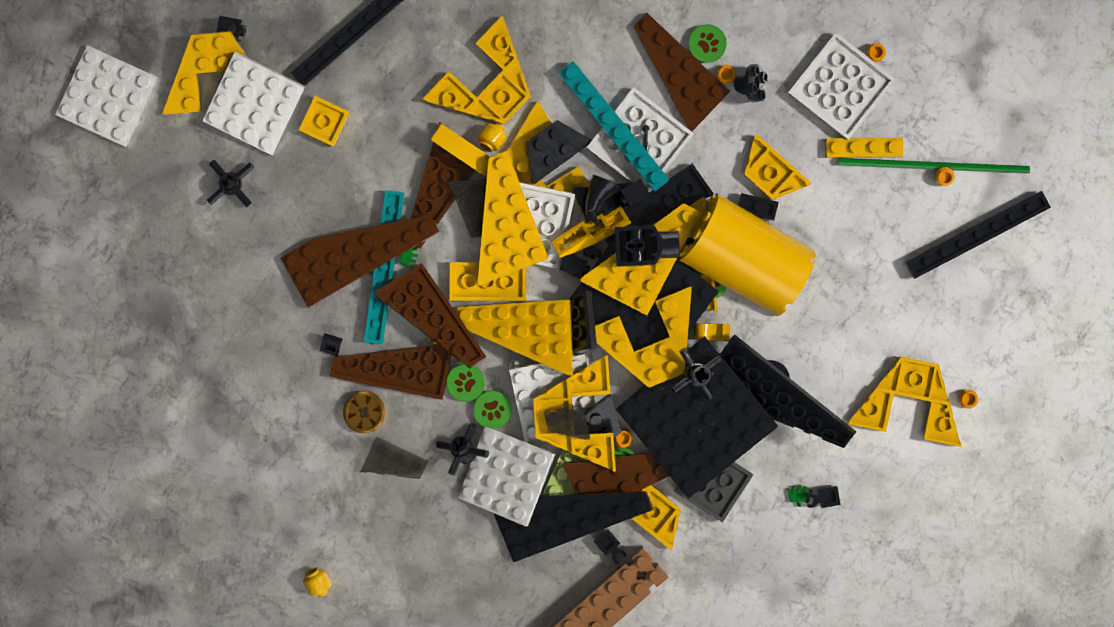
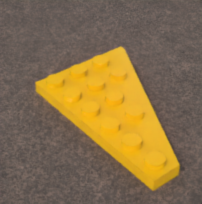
[477,150,549,286]
[580,203,701,315]
[457,300,573,376]

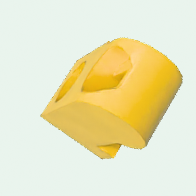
[694,323,730,342]

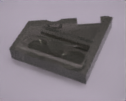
[544,403,591,440]

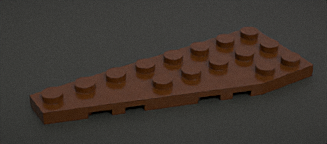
[281,215,441,308]

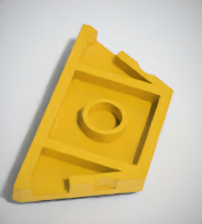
[744,134,811,200]
[631,485,681,550]

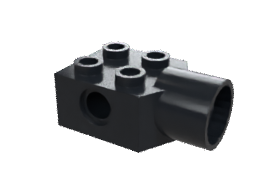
[615,225,680,267]

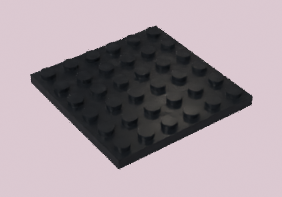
[568,224,720,352]
[616,336,778,499]

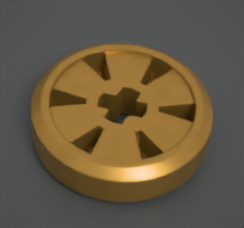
[343,391,386,433]

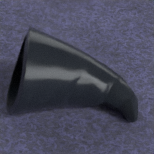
[585,174,621,225]

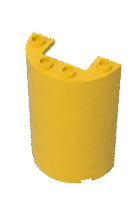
[679,193,816,316]

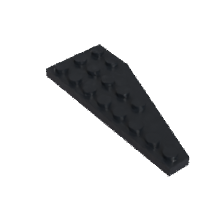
[720,335,857,448]
[493,491,654,563]

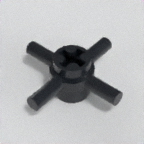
[207,159,255,208]
[671,348,722,400]
[436,423,489,476]

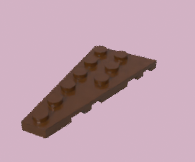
[634,13,730,132]
[410,122,475,249]
[373,263,486,369]
[330,345,452,400]
[562,453,669,493]

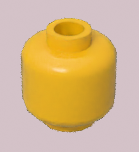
[478,123,507,152]
[303,567,332,597]

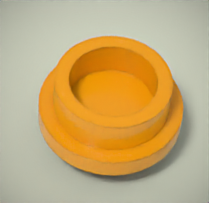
[866,43,886,62]
[716,65,736,84]
[935,167,955,186]
[959,389,978,409]
[614,429,633,448]

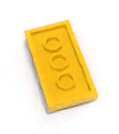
[449,262,526,301]

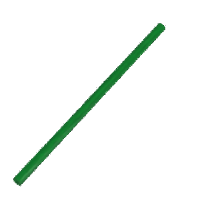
[838,158,1030,173]

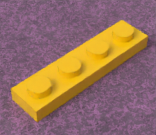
[825,137,903,158]

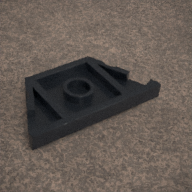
[525,120,592,184]
[574,394,621,438]

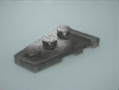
[448,179,487,238]
[360,437,428,479]

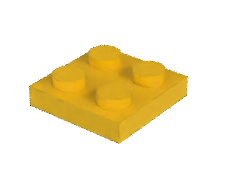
[299,96,350,147]

